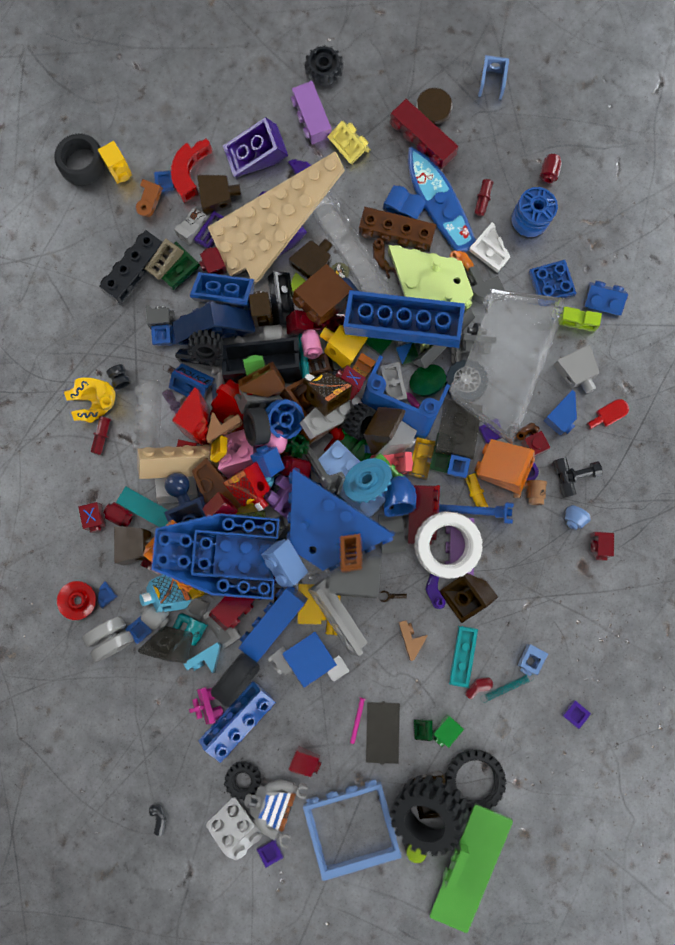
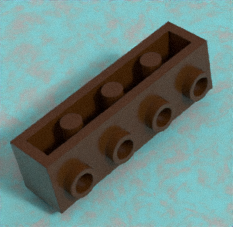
[359,207,437,252]

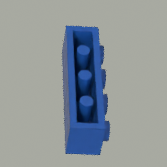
[238,586,308,663]
[198,681,276,763]

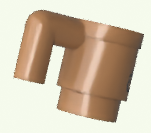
[513,480,547,505]

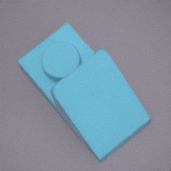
[183,642,222,674]

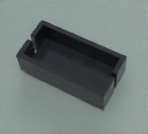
[222,337,302,385]

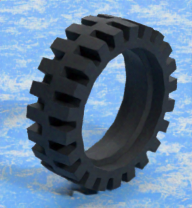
[445,749,506,812]

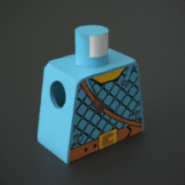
[139,574,191,612]

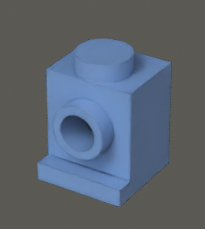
[518,644,548,677]

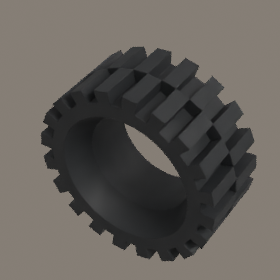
[390,774,468,856]

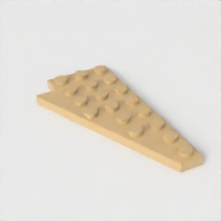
[208,152,345,284]

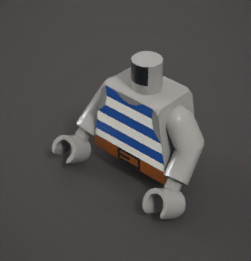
[244,779,308,848]

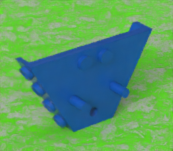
[287,468,396,571]

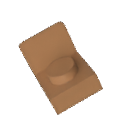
[206,413,243,444]
[398,620,428,661]

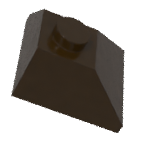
[439,573,498,623]

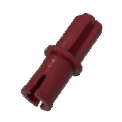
[474,179,494,216]
[90,416,111,455]

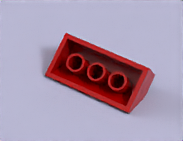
[172,387,211,446]

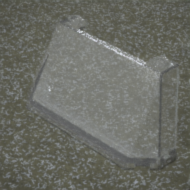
[449,289,565,444]

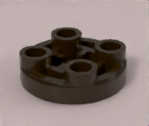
[416,88,453,124]

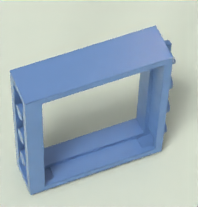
[303,779,402,881]

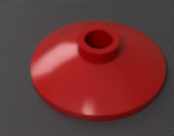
[57,581,96,620]

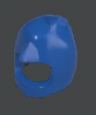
[380,476,416,517]

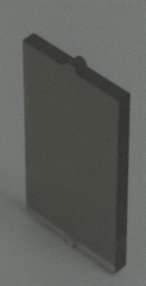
[366,701,400,765]

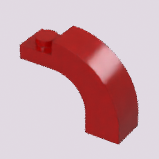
[171,138,213,204]

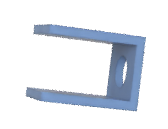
[478,55,509,100]

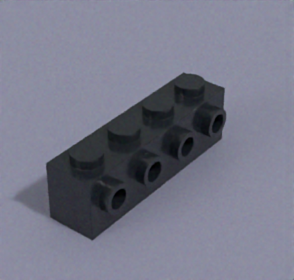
[99,230,162,305]

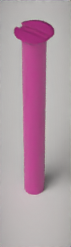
[350,697,366,744]

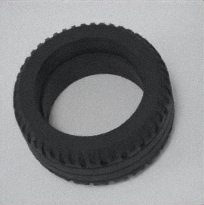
[54,133,105,185]
[211,653,260,707]

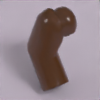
[516,423,540,440]

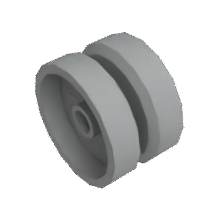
[82,616,134,663]

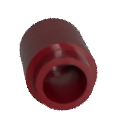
[540,154,562,183]
[103,502,134,527]

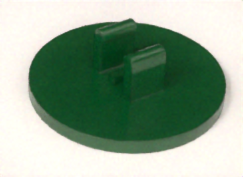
[409,364,446,397]

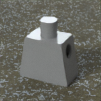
[554,344,599,394]

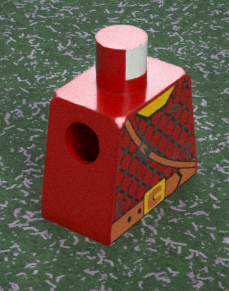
[223,462,270,511]

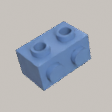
[261,539,308,588]

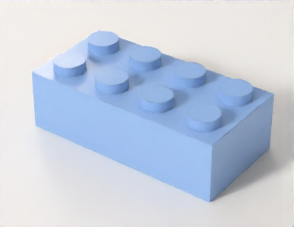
[311,440,385,518]

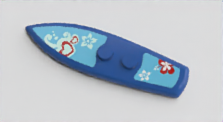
[408,147,476,252]

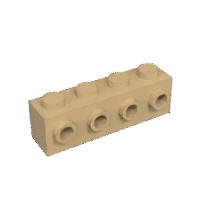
[137,445,218,479]

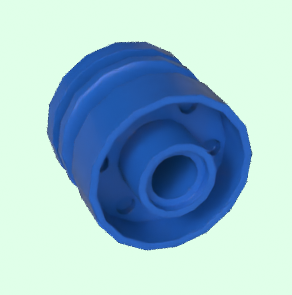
[511,187,558,237]

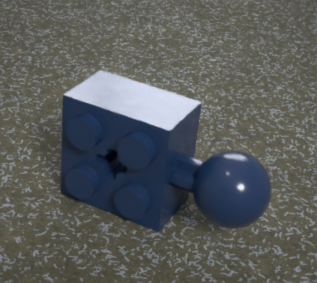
[164,472,206,523]

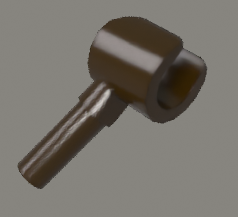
[380,590,407,602]

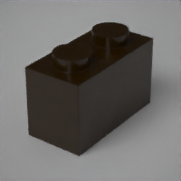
[249,291,274,328]

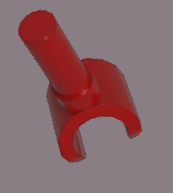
[324,428,345,452]

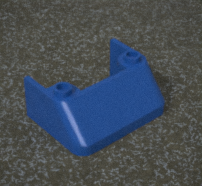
[361,355,450,439]

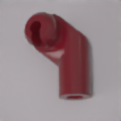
[465,677,493,700]

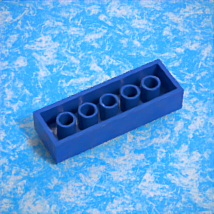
[343,290,465,348]

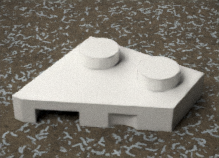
[469,222,510,273]

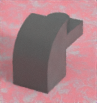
[467,265,506,304]

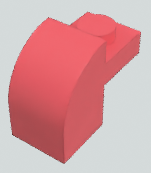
[371,452,413,475]

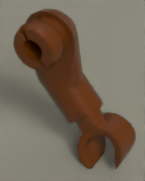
[373,238,397,279]

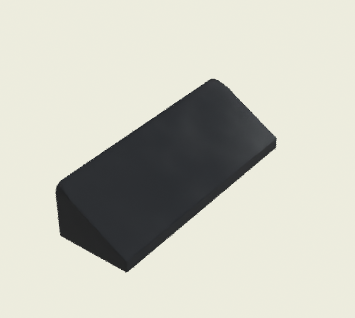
[268,271,295,328]

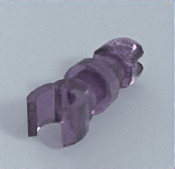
[162,389,181,414]

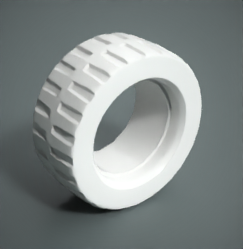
[414,512,483,579]

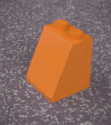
[475,439,535,495]

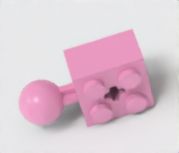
[218,429,288,479]

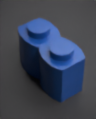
[383,185,426,220]

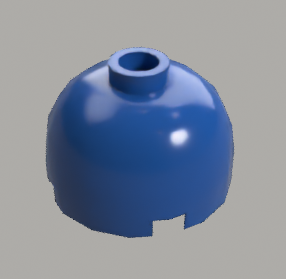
[265,399,304,439]

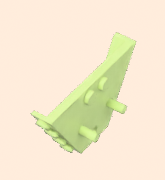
[388,245,473,352]

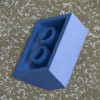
[190,272,254,308]

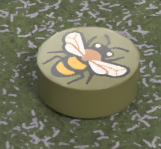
[332,263,349,279]

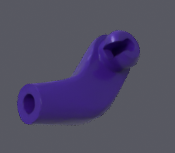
[425,573,446,609]

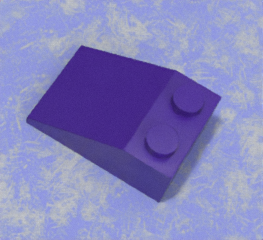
[223,117,289,178]

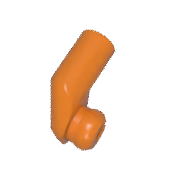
[450,250,475,272]

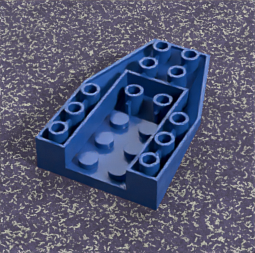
[151,514,279,600]

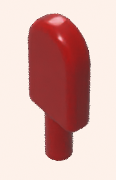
[587,399,629,429]

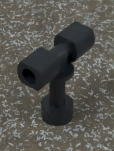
[553,457,603,498]

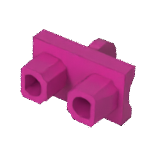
[188,687,223,725]

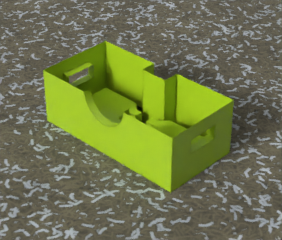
[558,306,602,332]

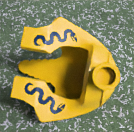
[64,378,116,423]

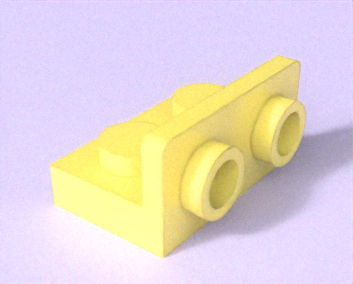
[327,121,371,164]

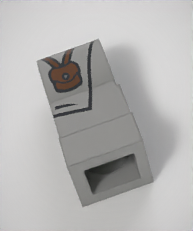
[174,208,209,246]

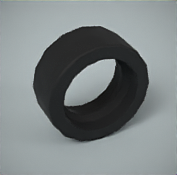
[243,407,271,446]

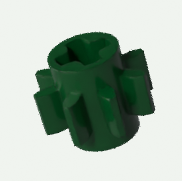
[285,434,309,459]

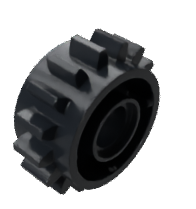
[304,45,344,86]

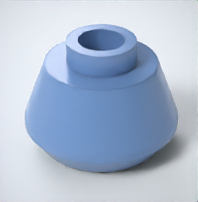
[565,505,591,530]

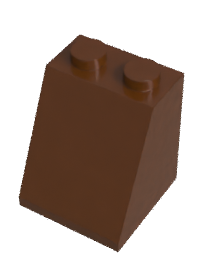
[292,264,353,325]

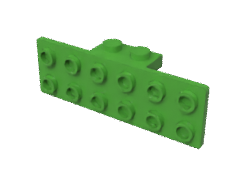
[430,804,513,933]

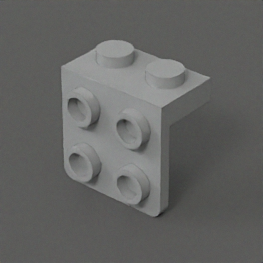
[206,798,263,861]

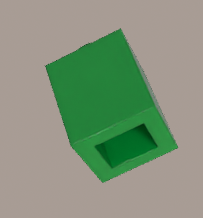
[433,714,464,748]

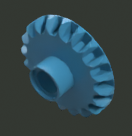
[343,458,393,504]

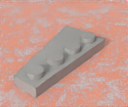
[300,395,362,440]

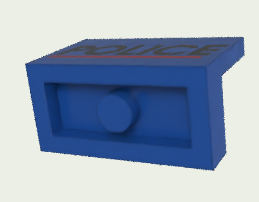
[168,363,215,400]

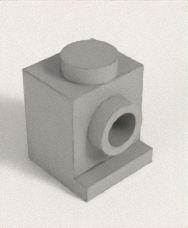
[267,646,294,678]

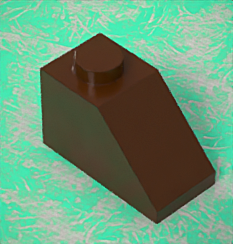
[238,362,285,397]

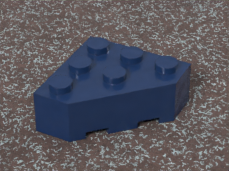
[173,301,256,345]

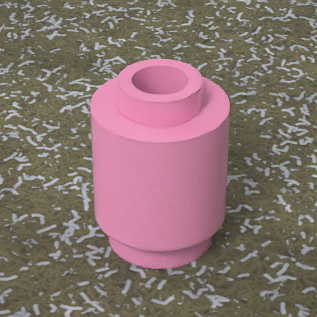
[301,329,322,359]

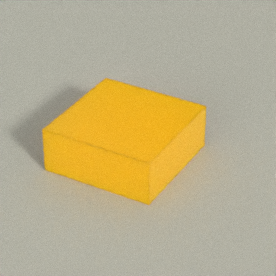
[210,435,228,463]

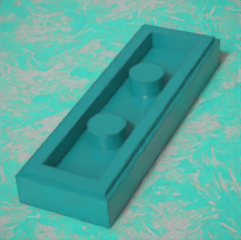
[116,486,168,527]
[449,626,478,688]

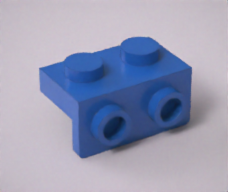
[584,280,628,316]

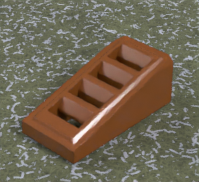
[340,534,363,572]

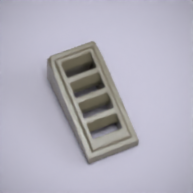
[145,238,184,280]

